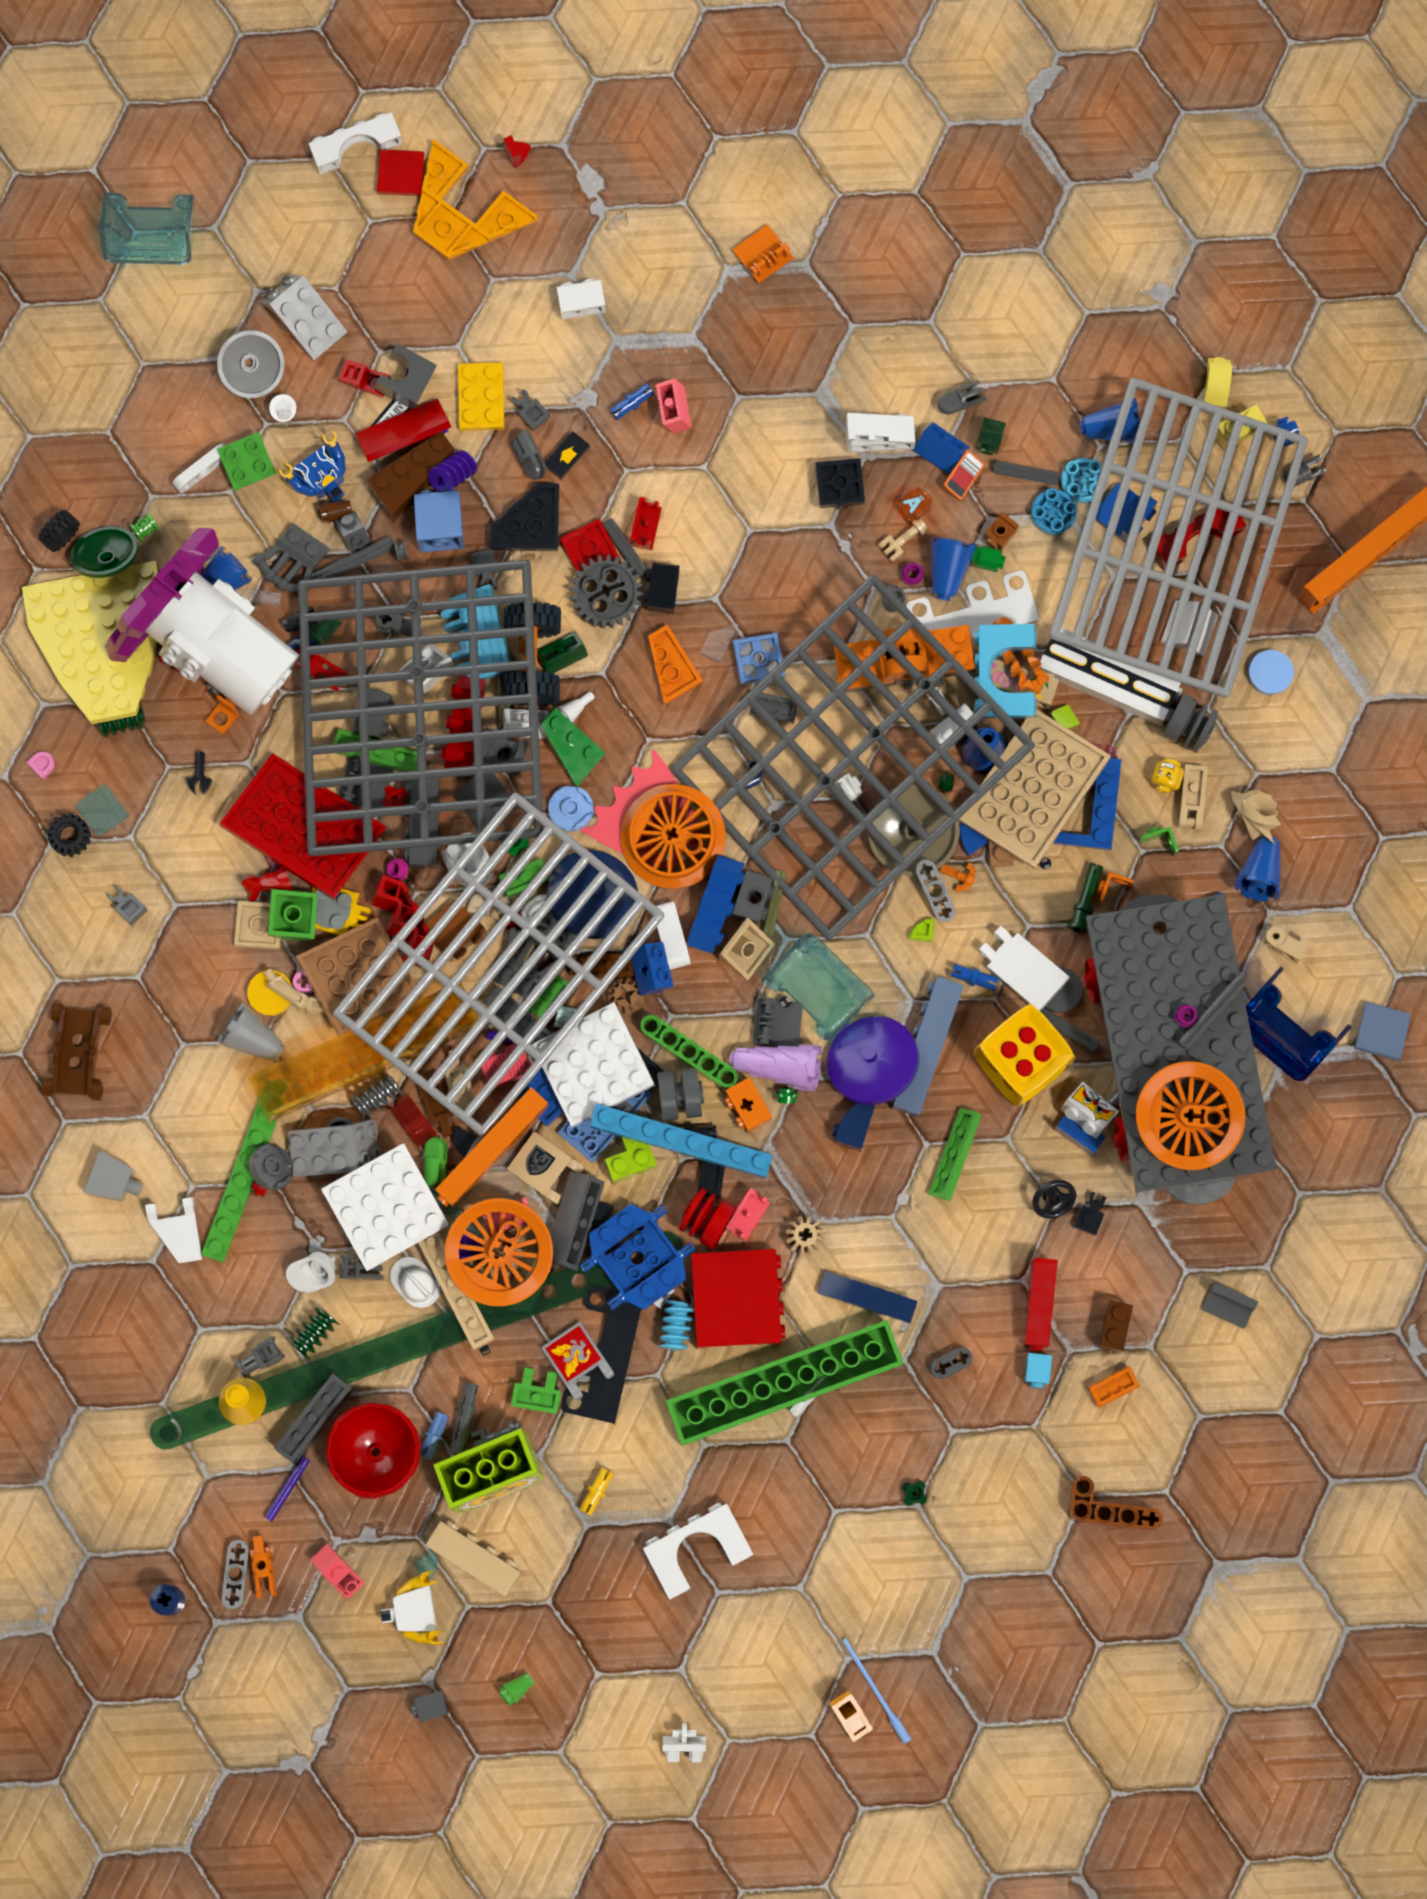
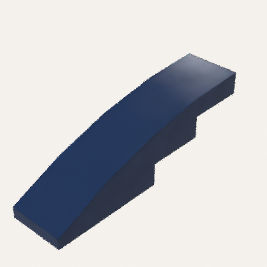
[818,1271,918,1324]

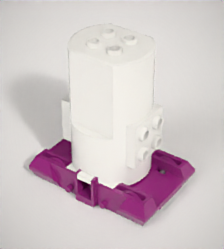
[105,527,299,716]

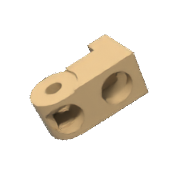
[1264,926,1311,964]

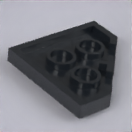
[490,483,560,551]

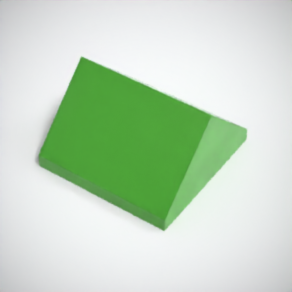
[268,889,318,941]

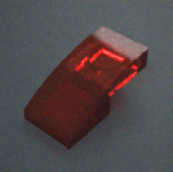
[390,1095,437,1147]

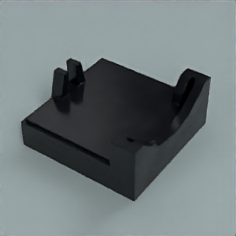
[815,458,865,510]

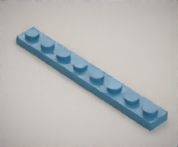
[589,1104,772,1178]

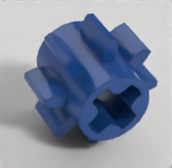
[1273,417,1299,447]

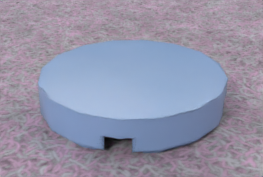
[1248,650,1294,695]
[548,786,594,832]

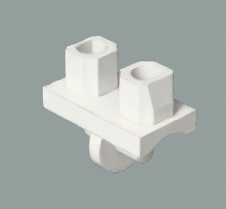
[663,1723,706,1762]

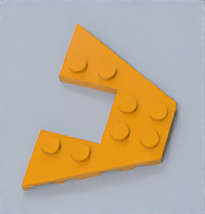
[413,139,539,261]

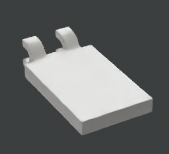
[979,926,1070,1011]

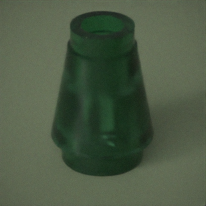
[309,619,342,645]

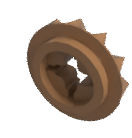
[607,977,644,1015]

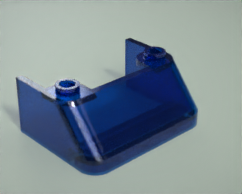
[1246,966,1352,1081]

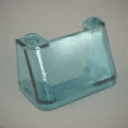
[99,193,195,265]
[763,933,875,1042]

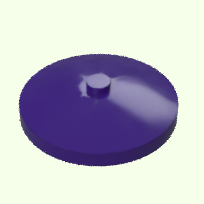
[827,1016,919,1105]

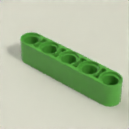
[641,1015,738,1090]

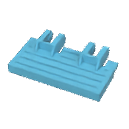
[440,584,511,680]

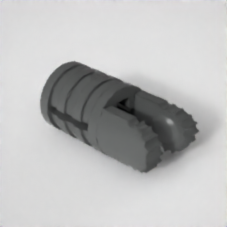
[1282,454,1327,488]

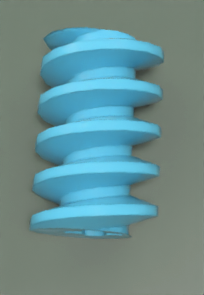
[658,1300,694,1351]

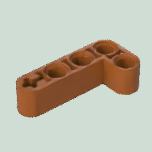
[1068,1476,1163,1531]

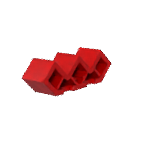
[441,676,486,768]
[370,875,436,968]

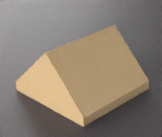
[719,918,775,980]

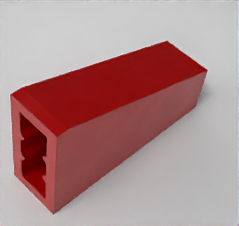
[1024,1258,1058,1352]

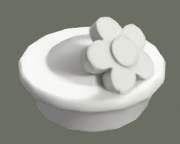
[269,394,297,422]

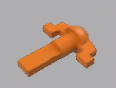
[940,863,976,893]

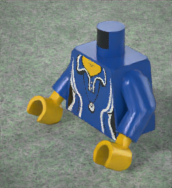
[277,429,346,501]

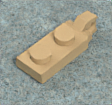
[445,1050,474,1115]

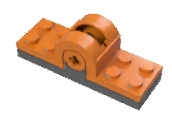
[834,624,976,693]

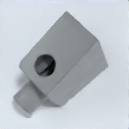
[84,1151,144,1202]

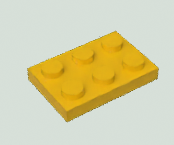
[458,363,505,431]

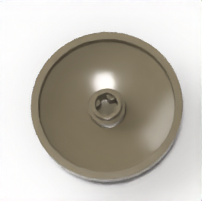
[868,784,960,876]

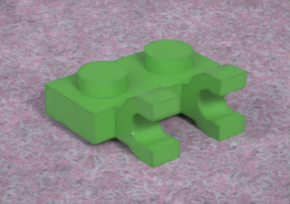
[511,1367,561,1414]

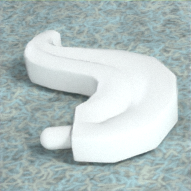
[520,894,547,928]

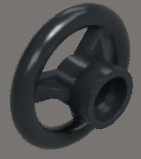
[1032,1180,1077,1219]

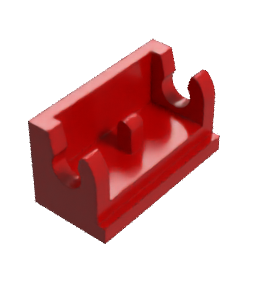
[630,497,662,551]

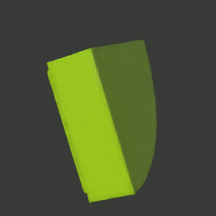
[909,918,935,942]

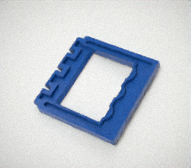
[1053,758,1122,851]

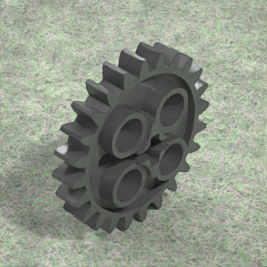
[569,555,643,629]

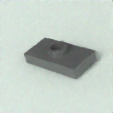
[749,694,797,724]

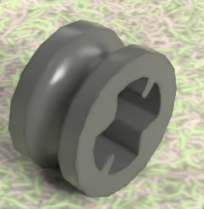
[394,540,409,562]

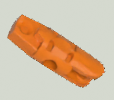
[249,1535,277,1599]

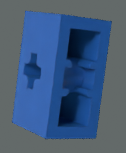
[631,942,674,996]

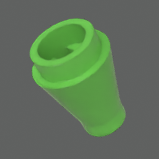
[498,1673,535,1706]

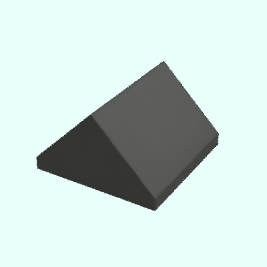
[454,773,518,828]

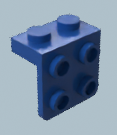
[1095,483,1157,542]

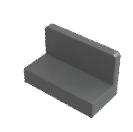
[1202,1282,1259,1328]

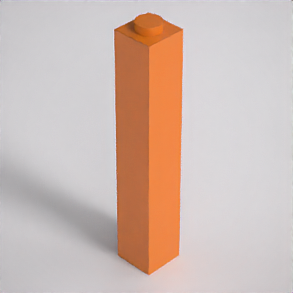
[435,1087,549,1208]

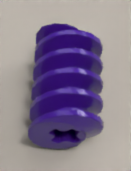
[428,450,477,491]

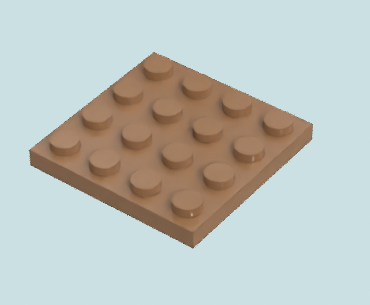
[295,917,422,1038]

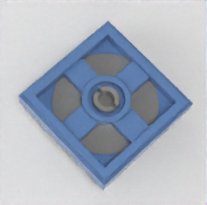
[733,633,786,686]

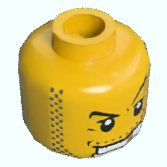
[1151,758,1184,794]

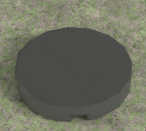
[1044,967,1082,1013]
[249,1144,293,1191]

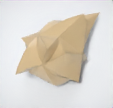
[1231,790,1281,844]

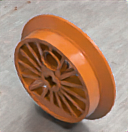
[621,784,726,889]
[1136,1062,1245,1170]
[445,1198,553,1306]

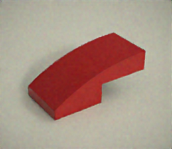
[338,359,391,398]

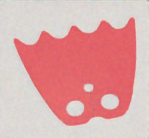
[580,750,701,869]

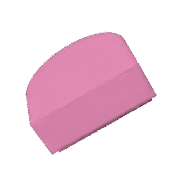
[27,752,55,780]

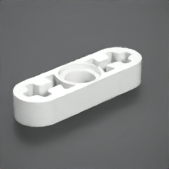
[172,444,225,493]

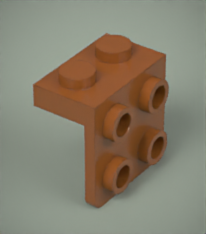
[426,900,486,962]

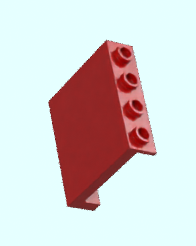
[691,1249,786,1349]

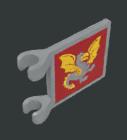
[541,1322,614,1400]

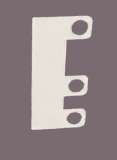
[906,570,1040,639]

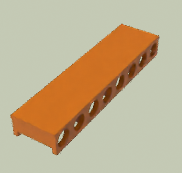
[1297,487,1427,615]

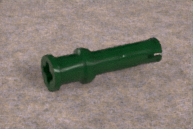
[1067,863,1103,934]

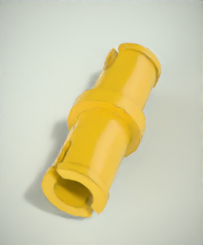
[579,1467,615,1516]

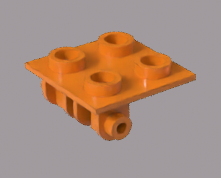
[732,224,794,284]

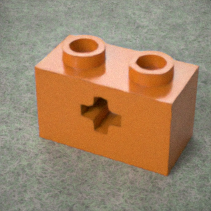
[723,1077,772,1133]

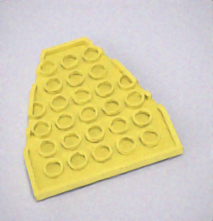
[22,561,158,724]

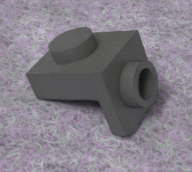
[335,511,370,551]

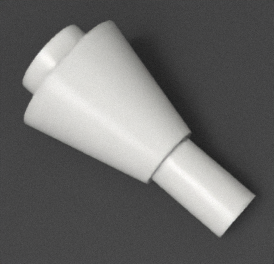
[557,691,595,723]

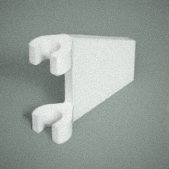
[145,1197,202,1263]

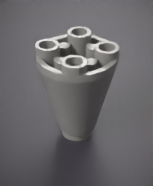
[217,1003,285,1062]

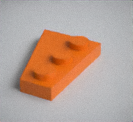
[648,624,703,706]

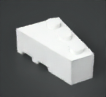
[845,413,915,453]

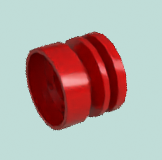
[678,1188,737,1250]

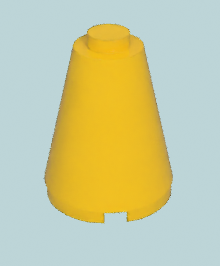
[218,1378,266,1425]

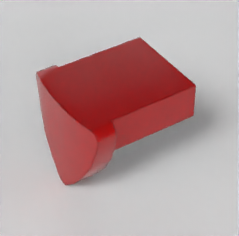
[503,135,531,168]

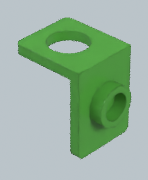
[1139,827,1179,856]

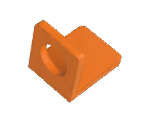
[206,695,239,734]
[1097,872,1134,906]

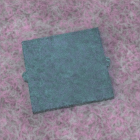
[75,783,129,838]

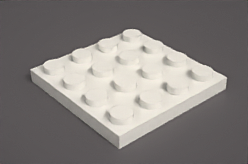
[532,1002,655,1127]
[321,1143,449,1271]

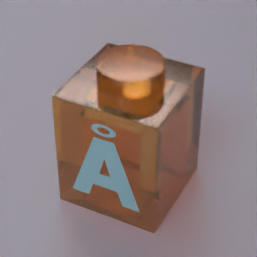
[896,486,932,525]

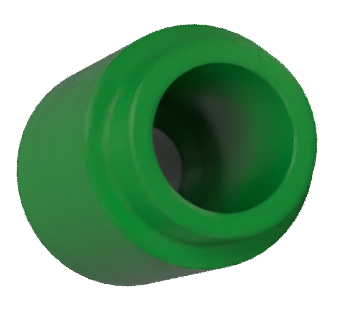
[971,546,1006,573]

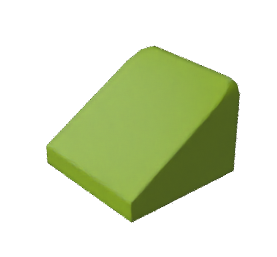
[1049,704,1080,730]

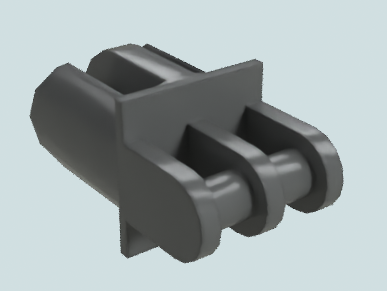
[340,1255,384,1280]

